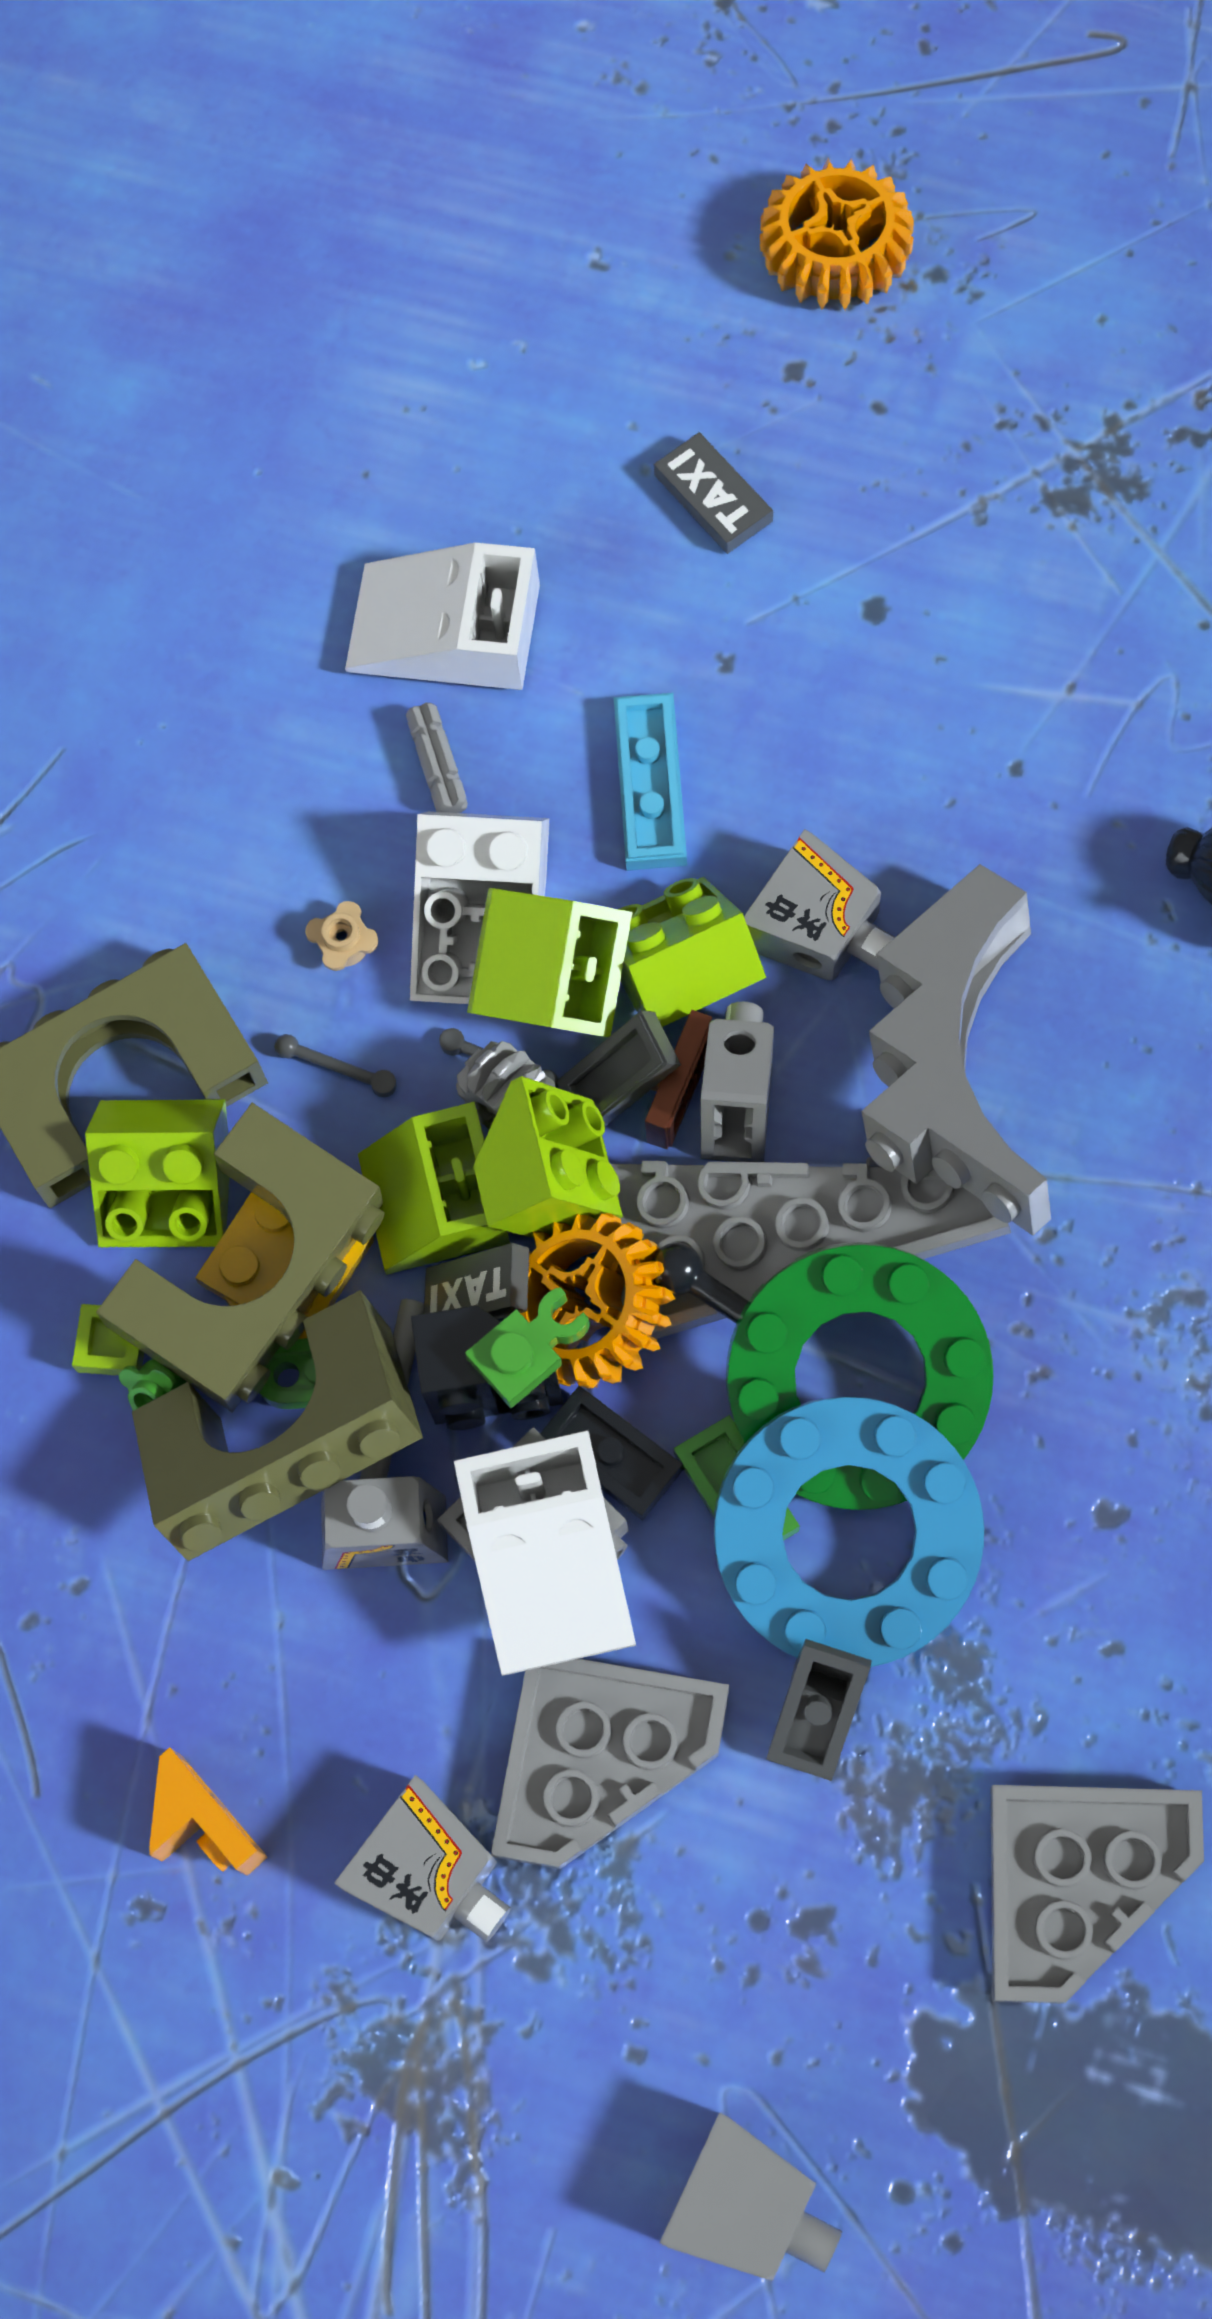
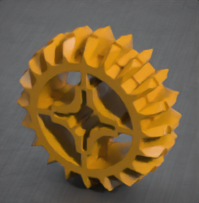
[760,158,914,310]
[521,1213,676,1389]

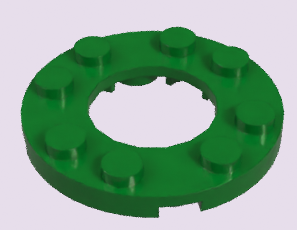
[726,1242,993,1510]

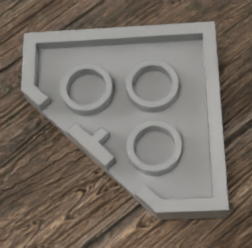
[491,1659,729,1869]
[990,1785,1204,2004]

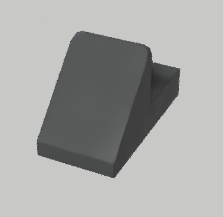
[766,1639,872,1781]

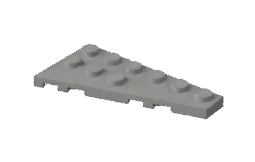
[609,1161,1011,1339]

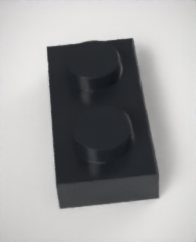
[540,1386,683,1521]

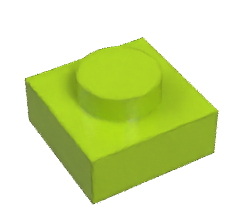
[72,1304,144,1376]

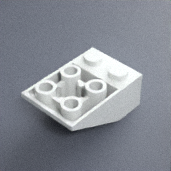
[345,542,540,690]
[410,811,549,1004]
[454,1431,636,1676]

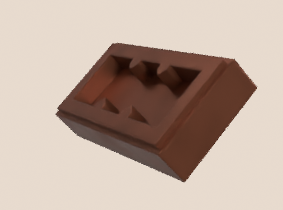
[645,1009,712,1150]

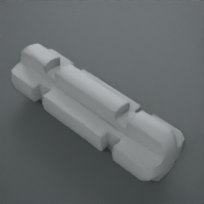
[406,703,468,813]

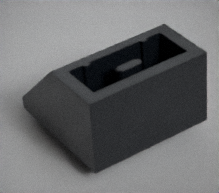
[411,1305,563,1430]

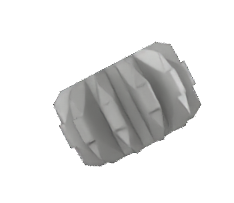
[456,1041,555,1129]

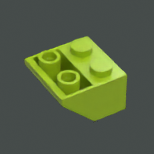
[619,877,767,1027]
[467,888,632,1037]
[473,1076,623,1238]
[85,1099,230,1247]
[358,1101,510,1275]

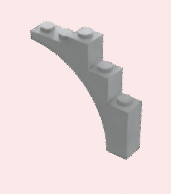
[861,864,1051,1236]

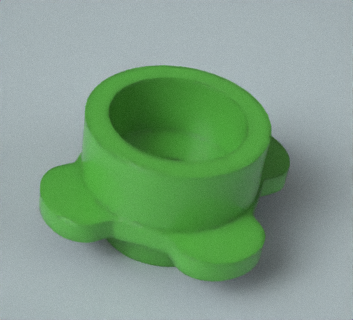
[119,1359,187,1411]

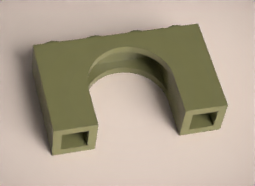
[0,943,268,1208]
[96,1102,385,1413]
[132,1290,423,1561]

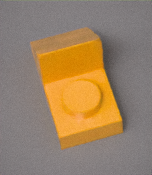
[149,1747,268,1876]

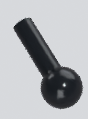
[652,1243,748,1323]

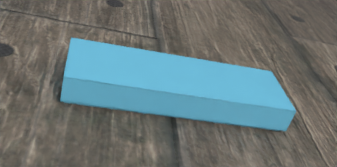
[613,693,687,871]

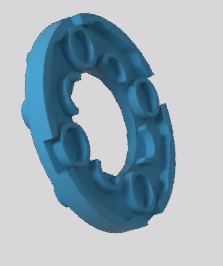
[714,1397,984,1667]

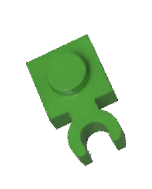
[465,1287,590,1408]

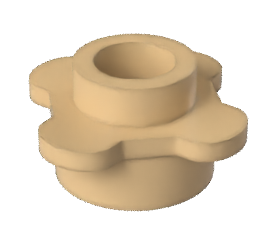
[305,901,378,971]

